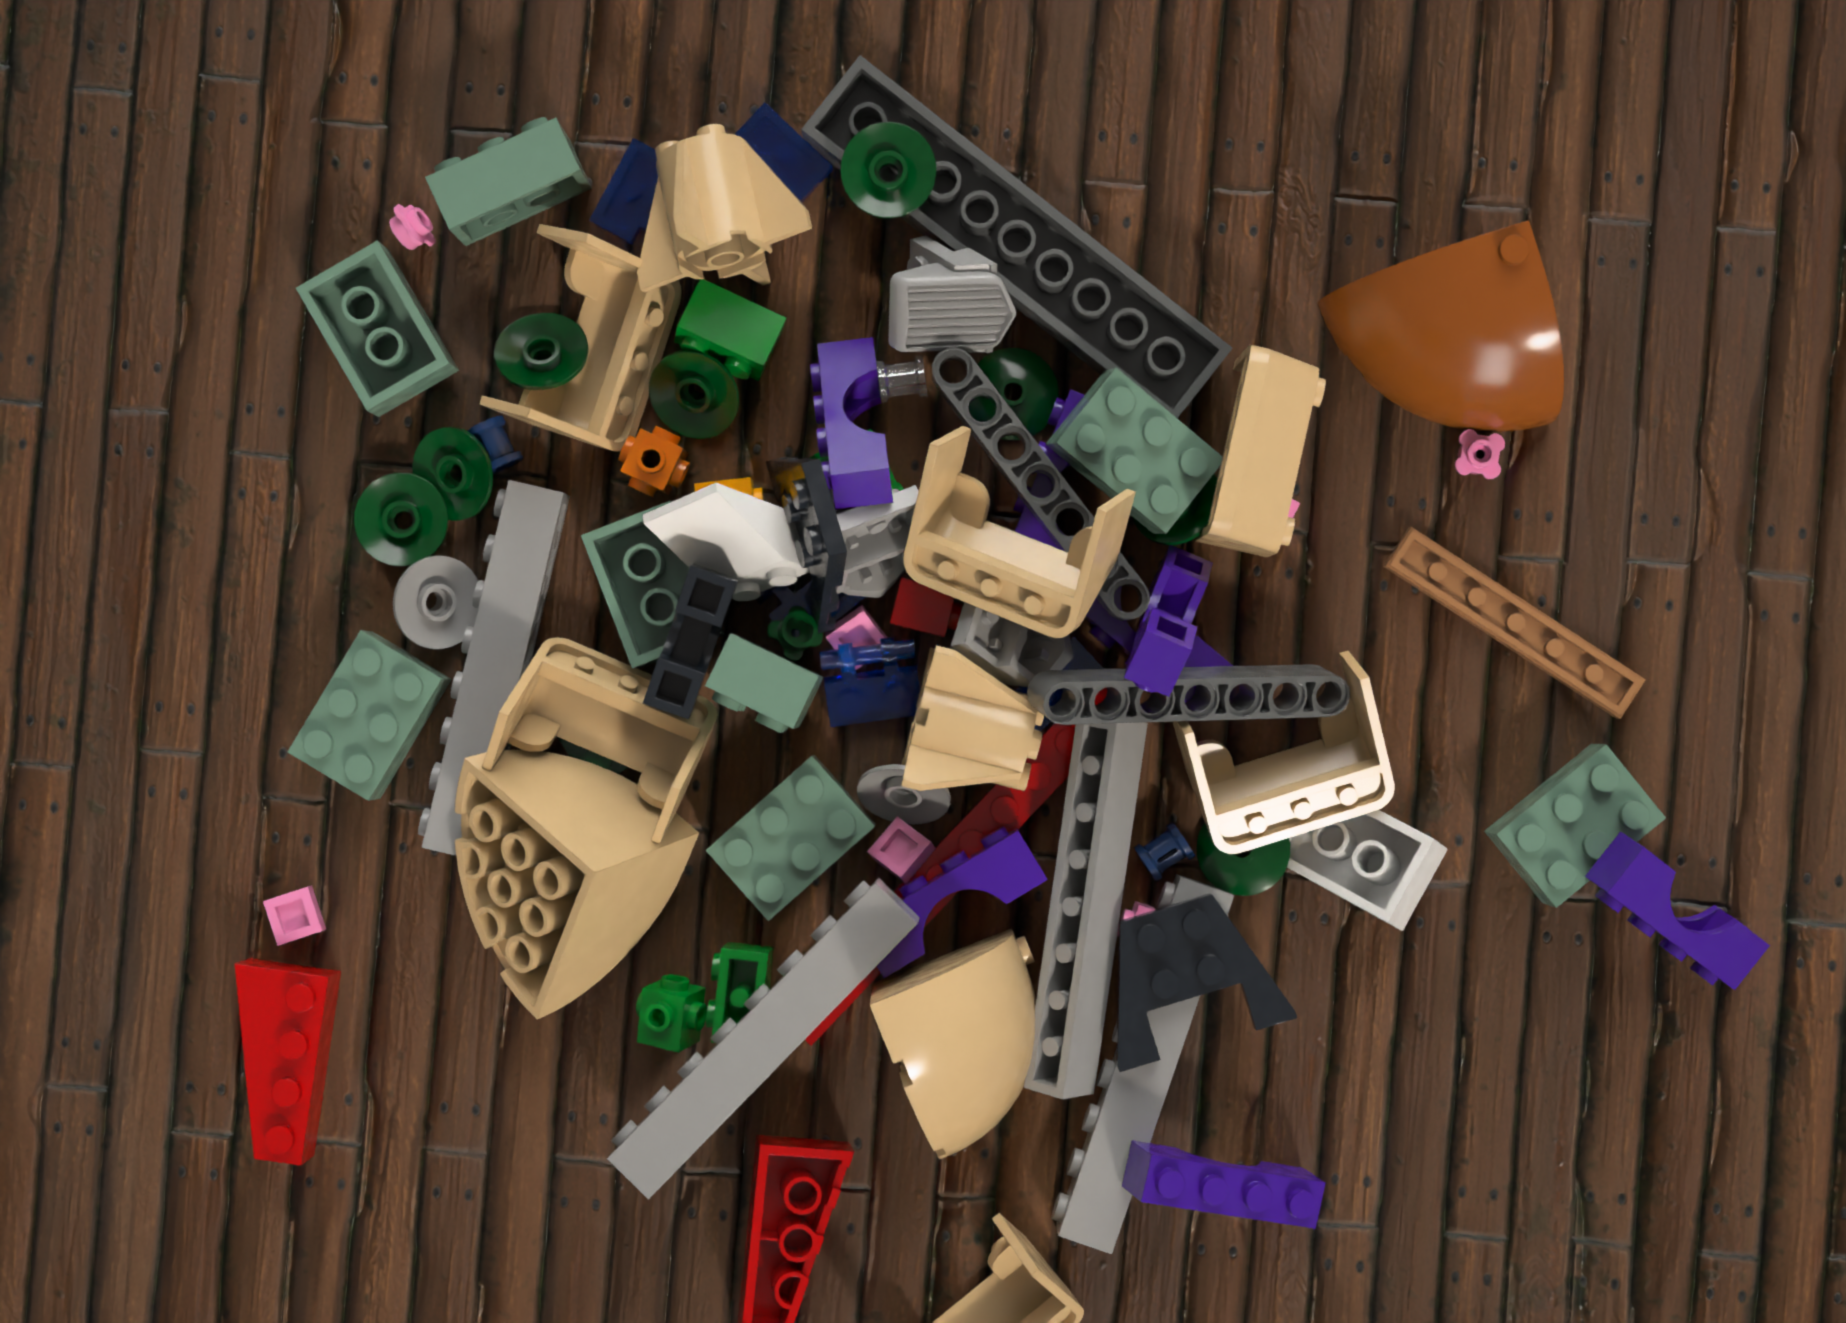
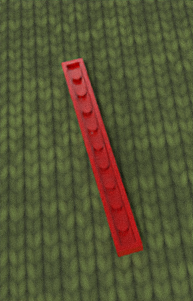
[805,687,1108,1046]

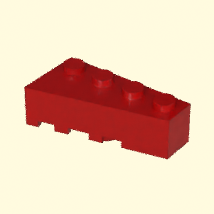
[235,958,341,1166]
[738,1135,855,1323]

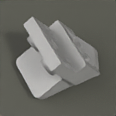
[889,235,1016,353]
[829,485,919,598]
[949,602,1073,687]

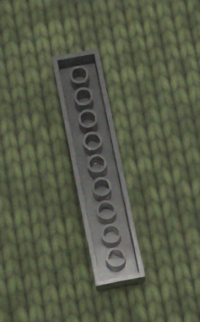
[801,55,1232,418]

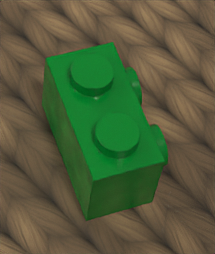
[674,279,786,381]
[706,942,774,1043]

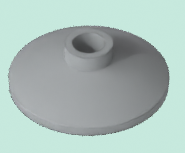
[393,555,478,649]
[857,764,951,824]

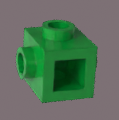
[636,974,707,1053]

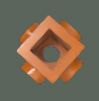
[618,426,690,497]

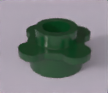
[767,606,823,661]

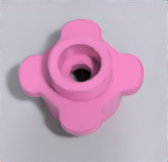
[389,204,435,250]
[1455,429,1505,479]

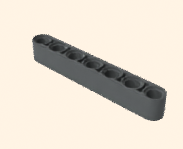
[932,347,1150,621]
[1027,664,1350,725]

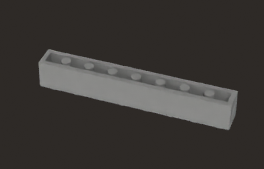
[418,480,570,856]
[1024,722,1148,1099]
[1051,874,1234,1254]
[607,878,920,1199]

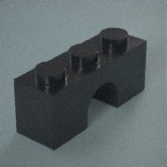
[643,563,739,719]

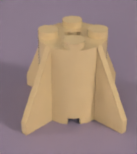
[637,124,812,292]
[901,645,1044,791]

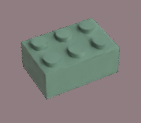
[425,117,592,246]
[296,240,459,417]
[1046,367,1223,534]
[581,501,725,669]
[287,630,452,801]
[705,633,824,733]
[1484,743,1666,908]
[706,755,876,921]

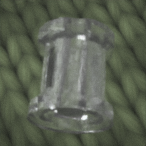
[876,355,928,403]

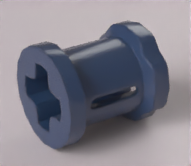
[467,415,523,474]
[1133,822,1195,882]

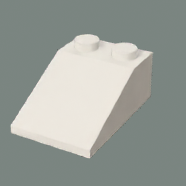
[643,483,810,601]
[1287,810,1448,931]

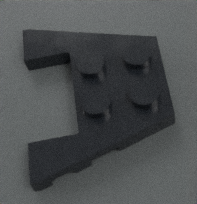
[766,457,847,634]
[1116,893,1297,1072]

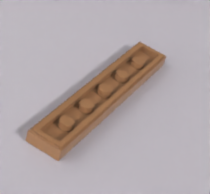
[1383,527,1646,719]

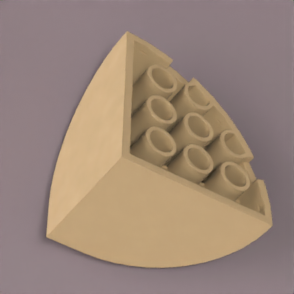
[455,750,699,1020]
[870,928,1036,1159]

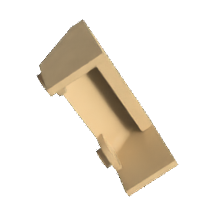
[479,224,682,452]
[1195,344,1326,557]
[903,426,1136,638]
[482,637,717,844]
[1173,651,1395,854]
[932,1213,1084,1323]

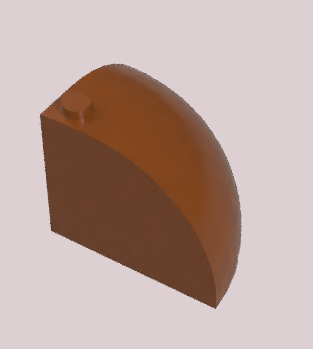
[1317,220,1564,432]

